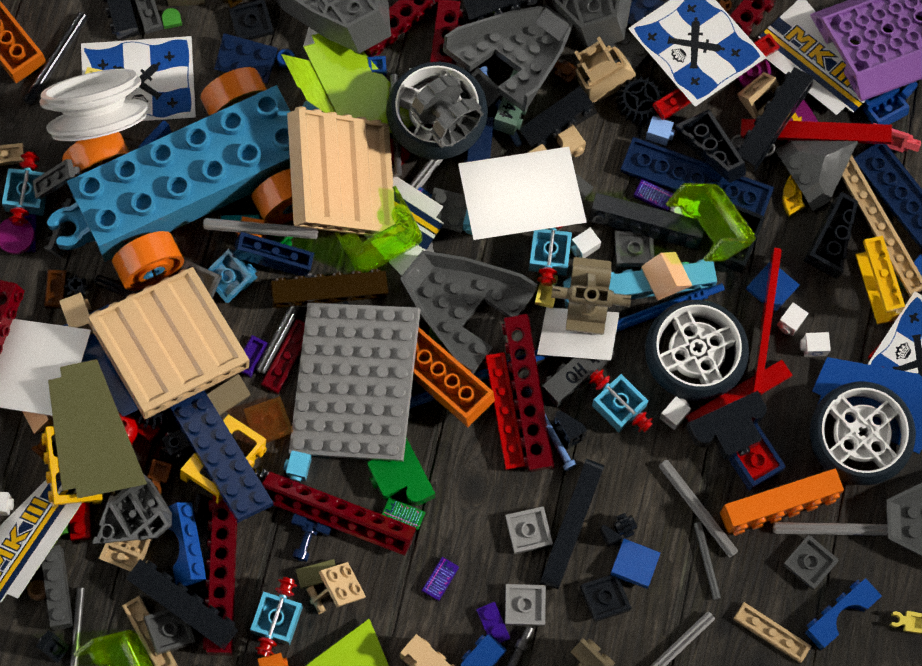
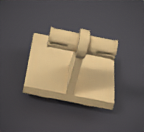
[306,562,366,614]

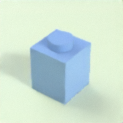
[645,116,675,146]

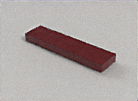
[261,319,305,394]

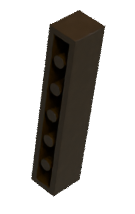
[270,269,388,308]

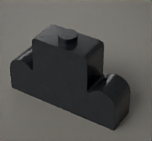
[686,391,767,460]

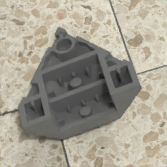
[775,140,858,212]
[92,474,172,544]

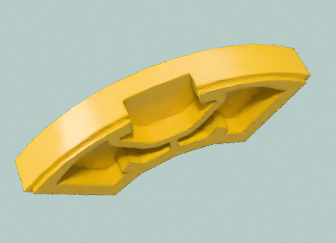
[782,175,805,217]

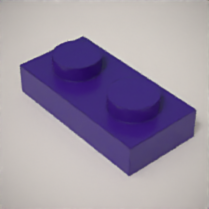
[476,602,510,644]

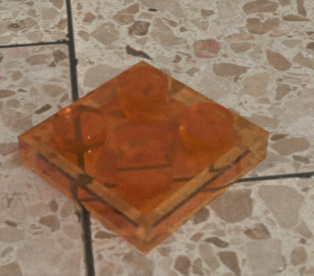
[243,397,293,445]

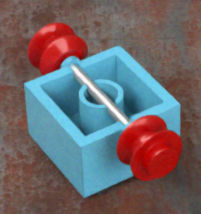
[2,151,47,226]
[529,226,572,286]
[589,369,653,432]
[250,577,303,657]

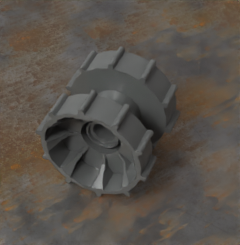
[409,74,484,148]

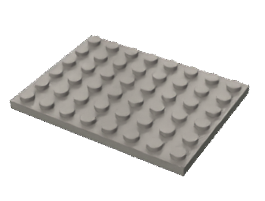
[289,303,421,462]

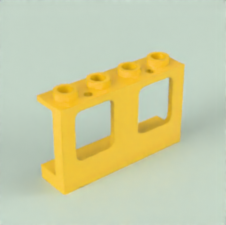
[855,235,905,325]
[180,414,267,504]
[41,426,103,508]

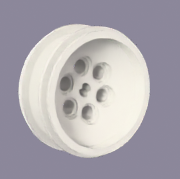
[40,69,148,141]

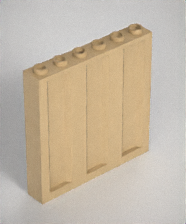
[287,107,396,238]
[88,267,249,420]

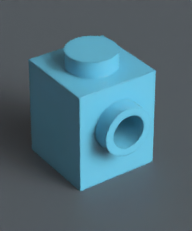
[284,450,312,483]

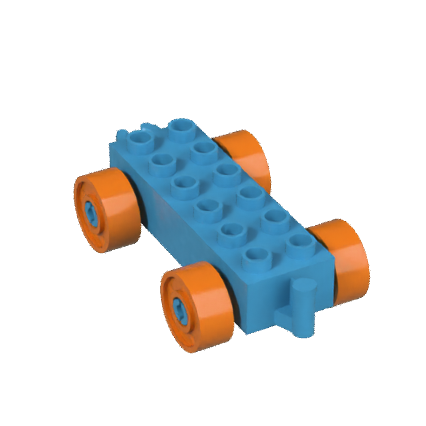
[47,67,320,291]

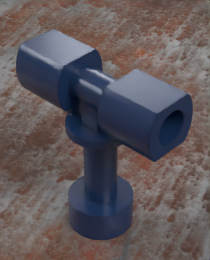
[291,513,332,562]

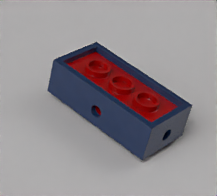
[729,423,786,491]

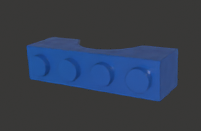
[168,502,206,586]
[805,578,882,650]

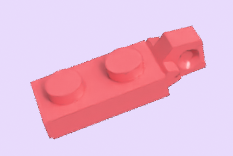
[873,123,921,153]

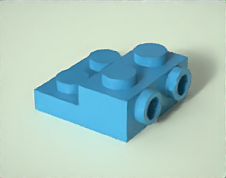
[208,249,258,303]

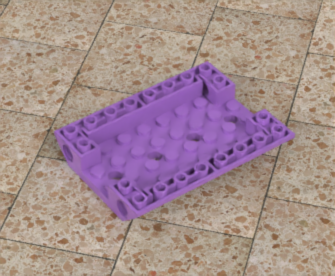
[810,0,922,102]

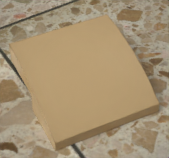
[99,539,153,572]

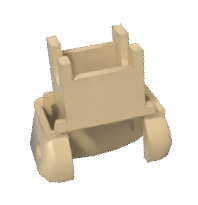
[574,36,636,103]

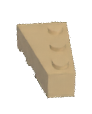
[400,634,455,666]

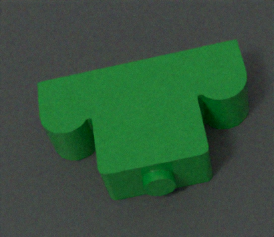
[368,438,435,506]

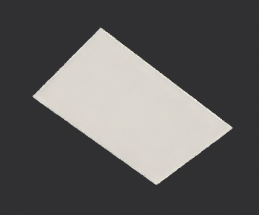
[537,307,619,360]

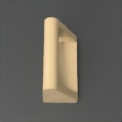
[737,72,779,119]

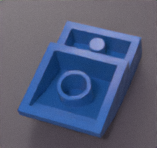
[860,88,910,125]

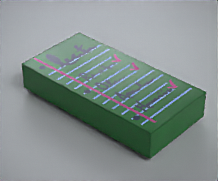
[382,497,426,531]

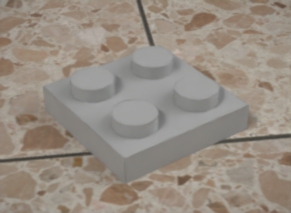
[505,506,553,554]
[505,584,546,626]

